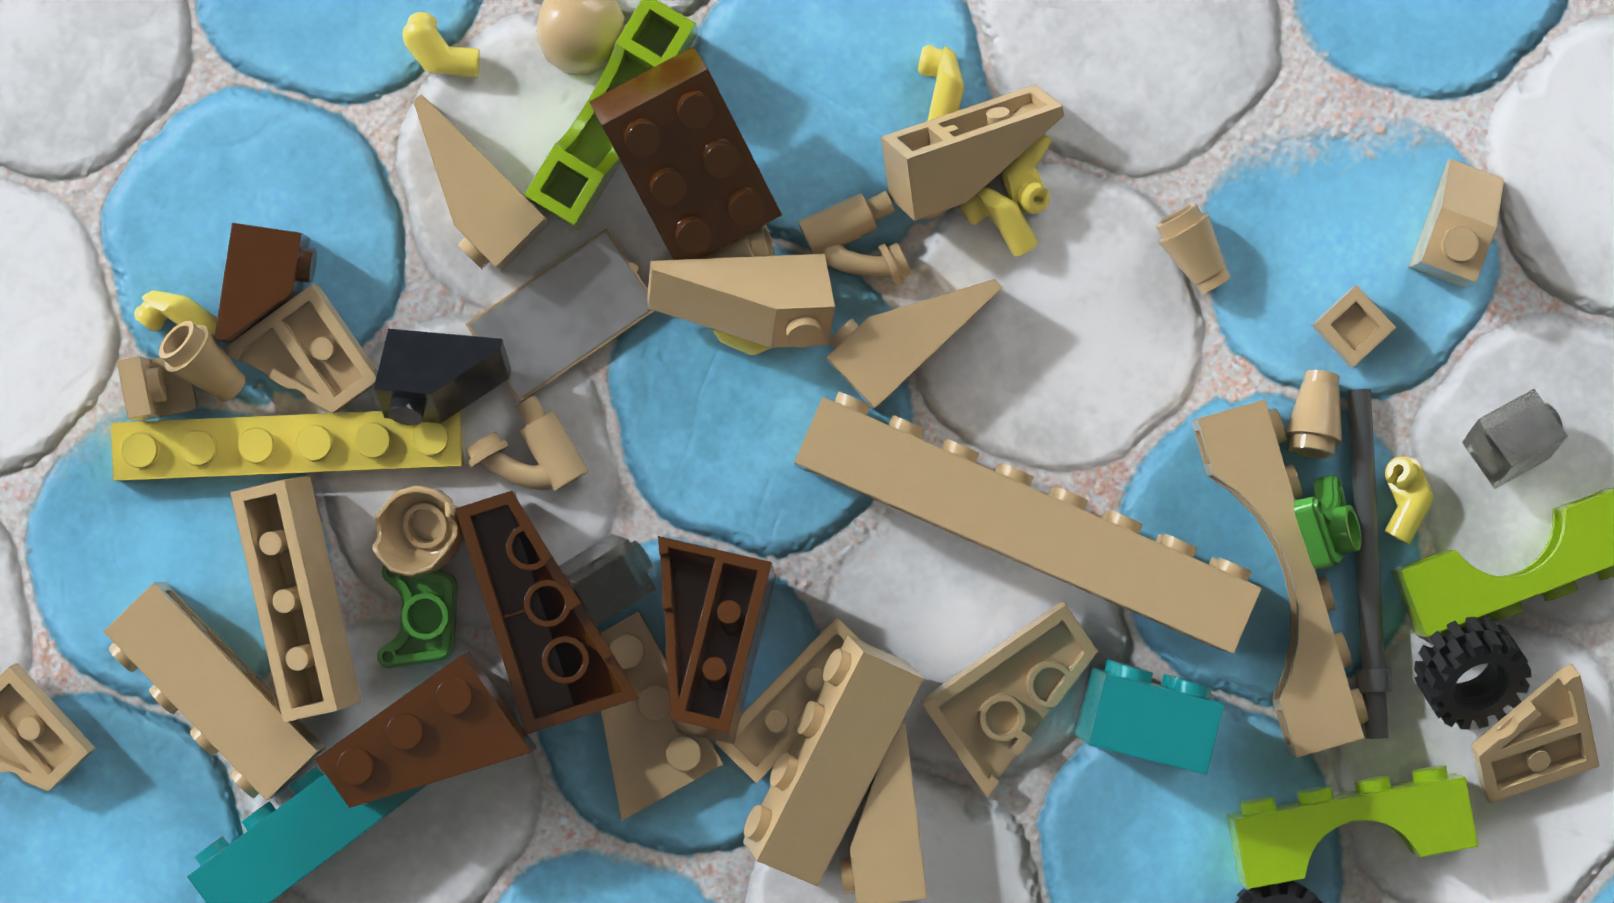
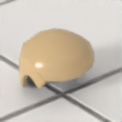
[536,0,625,75]
[372,485,462,577]

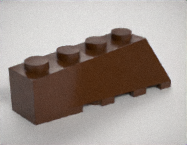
[455,491,639,735]

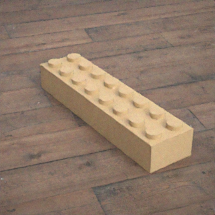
[794,392,1262,654]

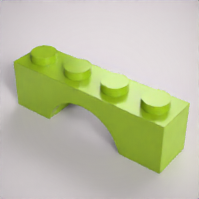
[524,0,698,231]
[1391,488,1614,637]
[1227,765,1479,889]

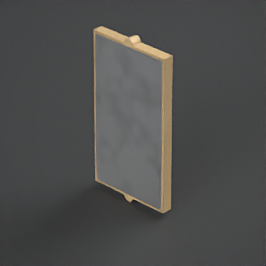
[465,228,655,403]

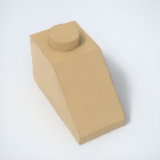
[1408,159,1504,288]

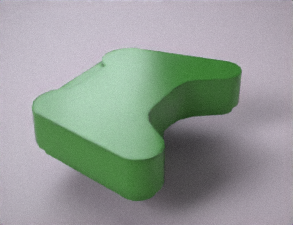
[1294,475,1361,570]
[377,565,458,668]

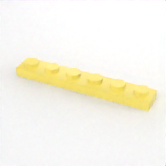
[111,410,464,481]

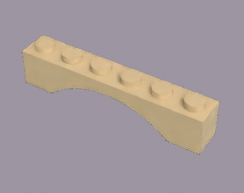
[1191,399,1368,758]

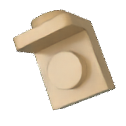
[116,356,198,421]

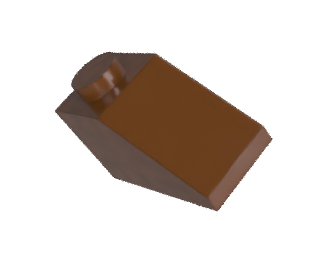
[214,223,317,343]

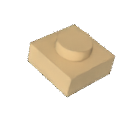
[1311,285,1396,368]

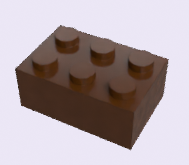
[589,47,782,260]

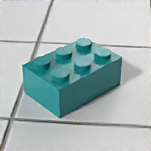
[1074,659,1224,775]

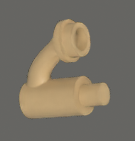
[798,191,911,286]
[466,395,590,491]

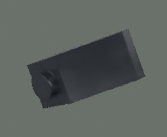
[374,328,511,425]

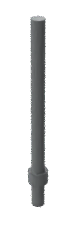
[1348,389,1392,739]

